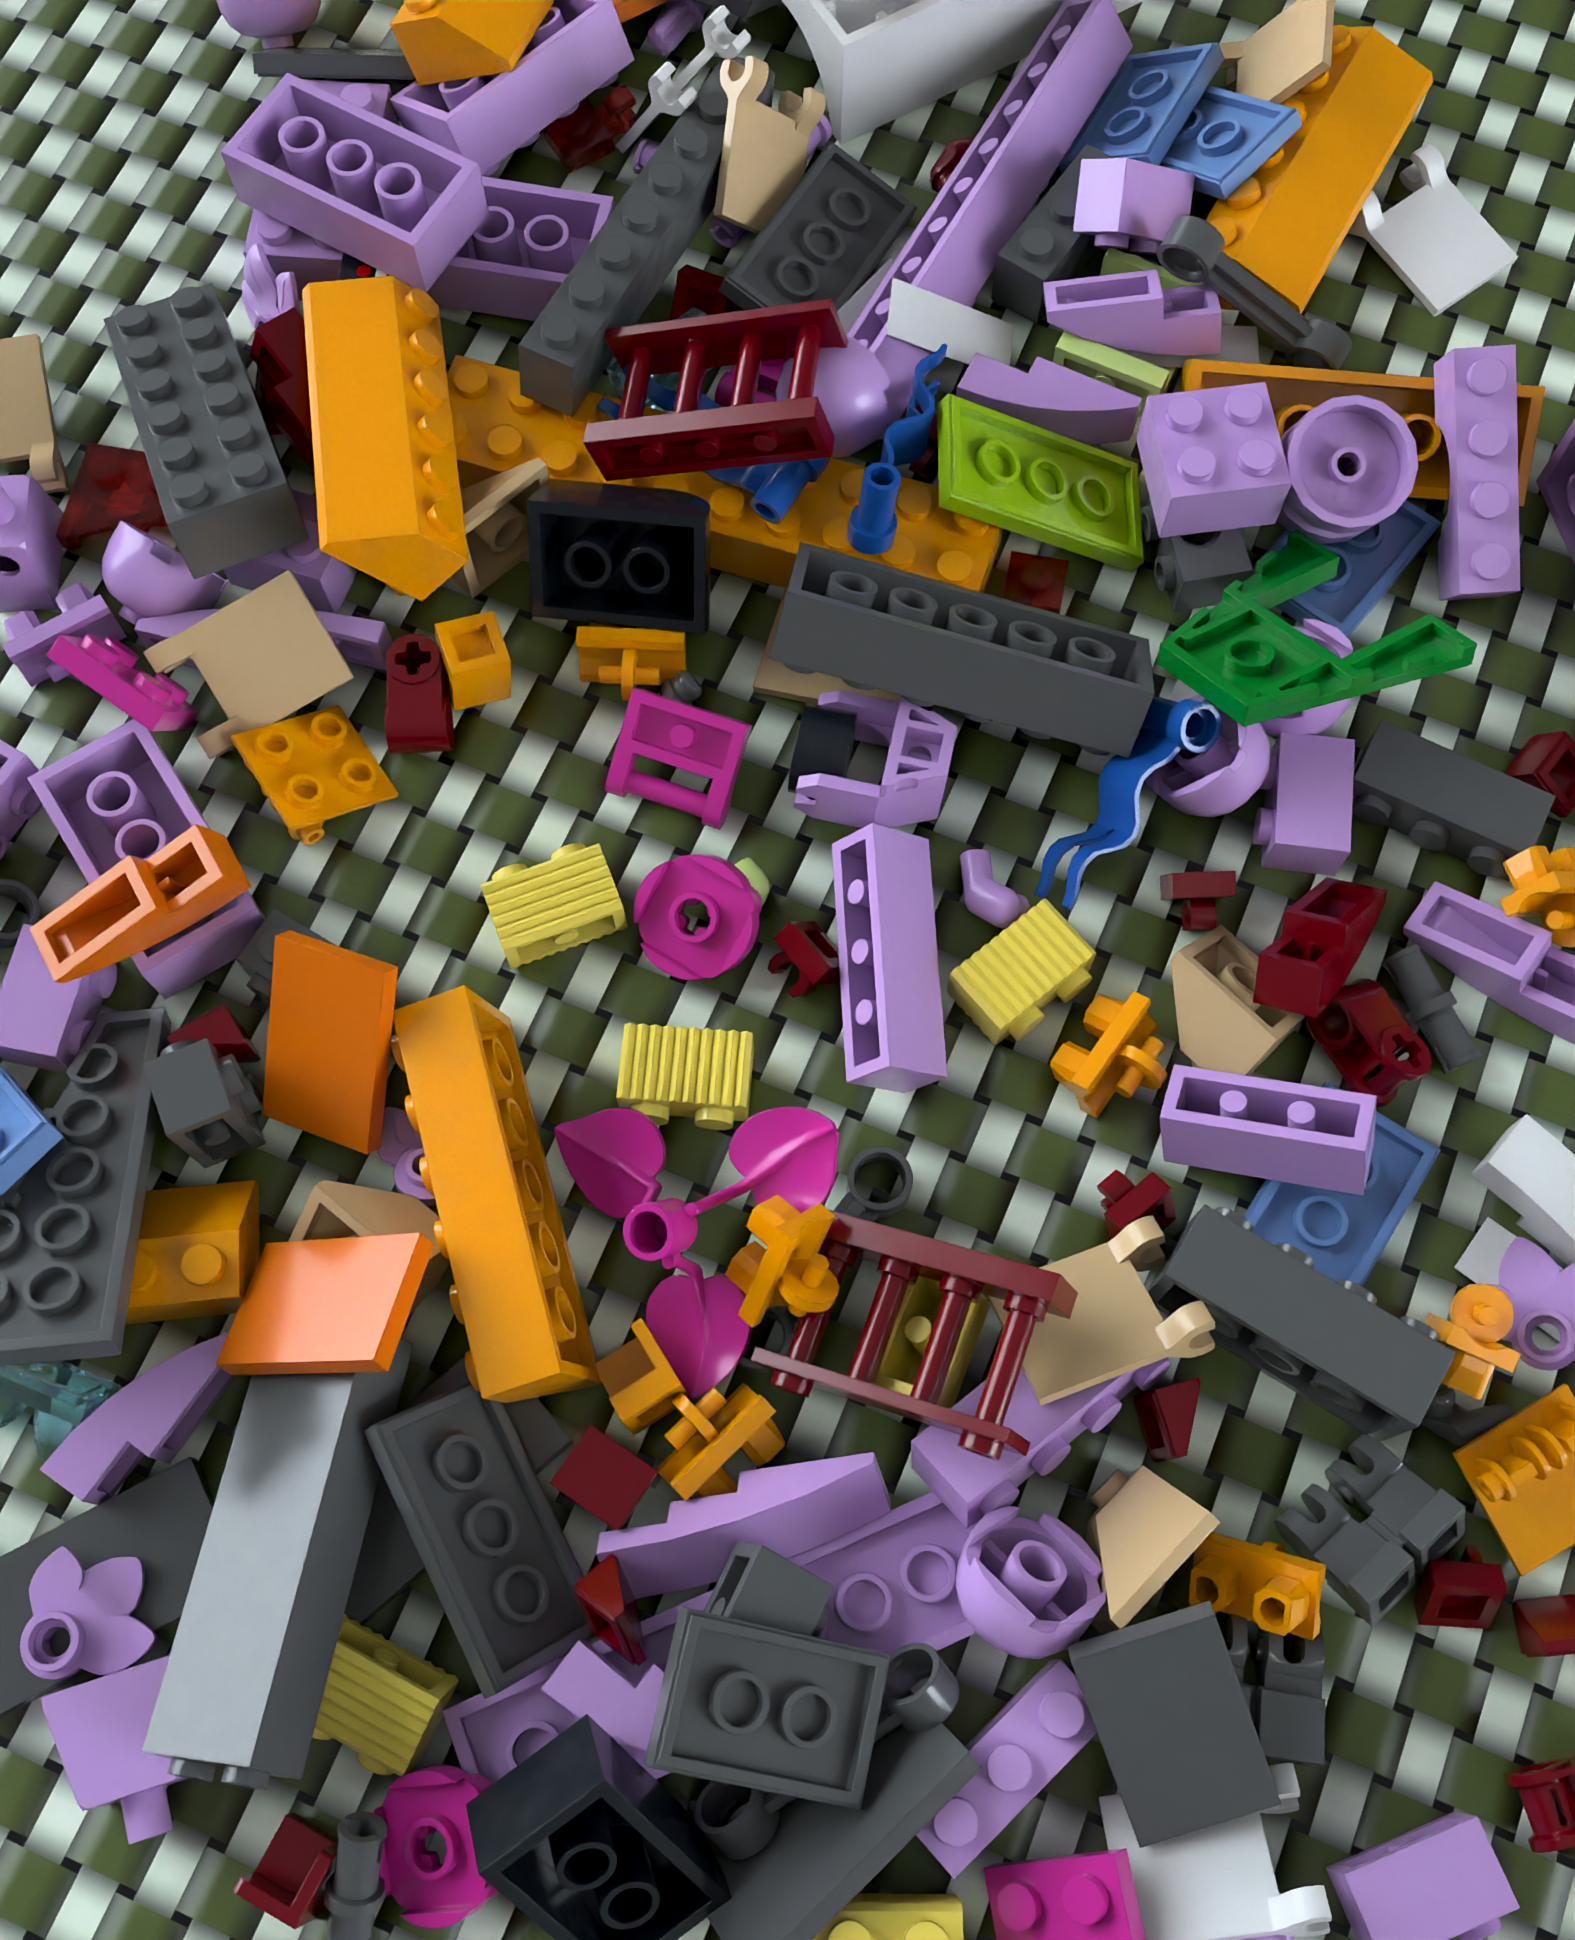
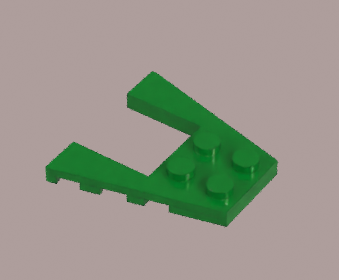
[1157,530,1477,727]

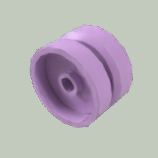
[1277,395,1418,544]

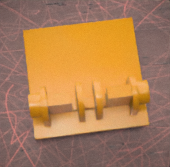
[231,705,399,845]
[1452,1384,1575,1577]

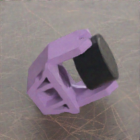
[788,690,958,828]

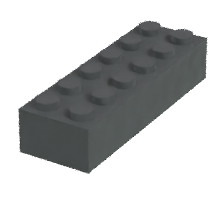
[104,283,310,579]
[769,542,1155,758]

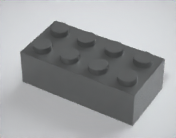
[1147,1204,1456,1442]

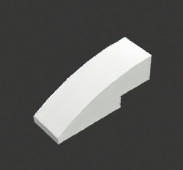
[1471,1114,1575,1266]

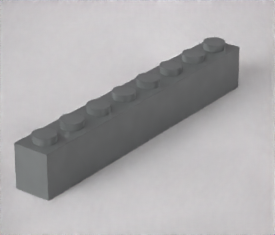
[518,56,775,417]

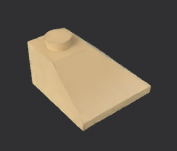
[451,457,549,599]
[1171,924,1306,1076]
[289,1179,450,1317]
[1086,1466,1220,1633]

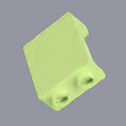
[1053,248,1205,419]

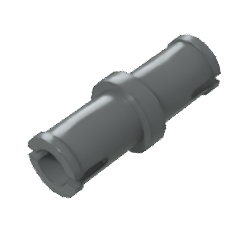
[1381,944,1482,1074]
[324,1812,387,1940]

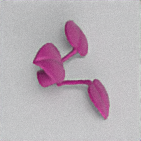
[554,1107,839,1398]

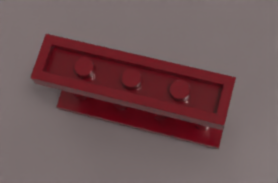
[583,299,848,481]
[751,1210,1078,1461]

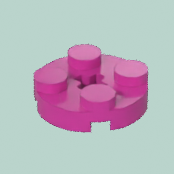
[633,854,762,980]
[372,1764,499,1929]

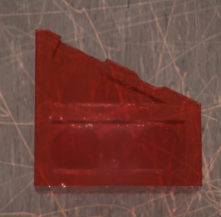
[56,443,167,549]

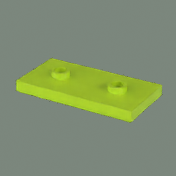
[937,393,1144,572]

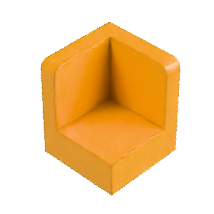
[434,610,511,710]
[596,1318,691,1436]

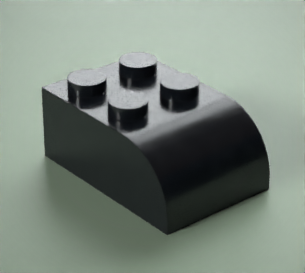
[527,478,710,634]
[466,1714,732,1940]

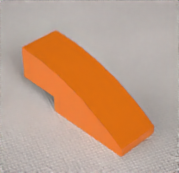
[29,824,251,984]

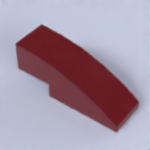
[250,307,315,475]
[1253,877,1387,1018]

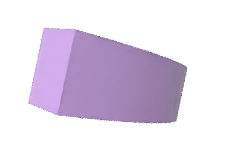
[1043,269,1222,356]
[956,353,1143,445]
[1403,881,1575,1045]
[39,1333,236,1505]
[541,1640,665,1751]

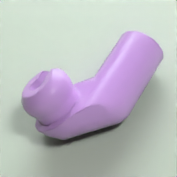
[960,849,1031,929]

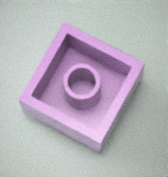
[1136,382,1292,538]

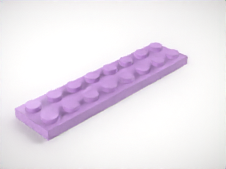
[442,1492,981,1784]

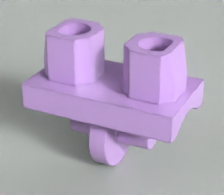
[2,582,127,687]

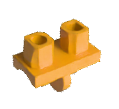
[576,622,687,702]
[1499,845,1575,948]
[1050,991,1167,1118]
[725,1194,839,1328]
[1424,1283,1521,1400]
[655,1383,785,1501]
[1188,1532,1326,1641]

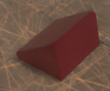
[1504,731,1575,817]
[167,1005,261,1063]
[1133,1377,1200,1463]
[574,1554,647,1667]
[1512,1594,1575,1657]

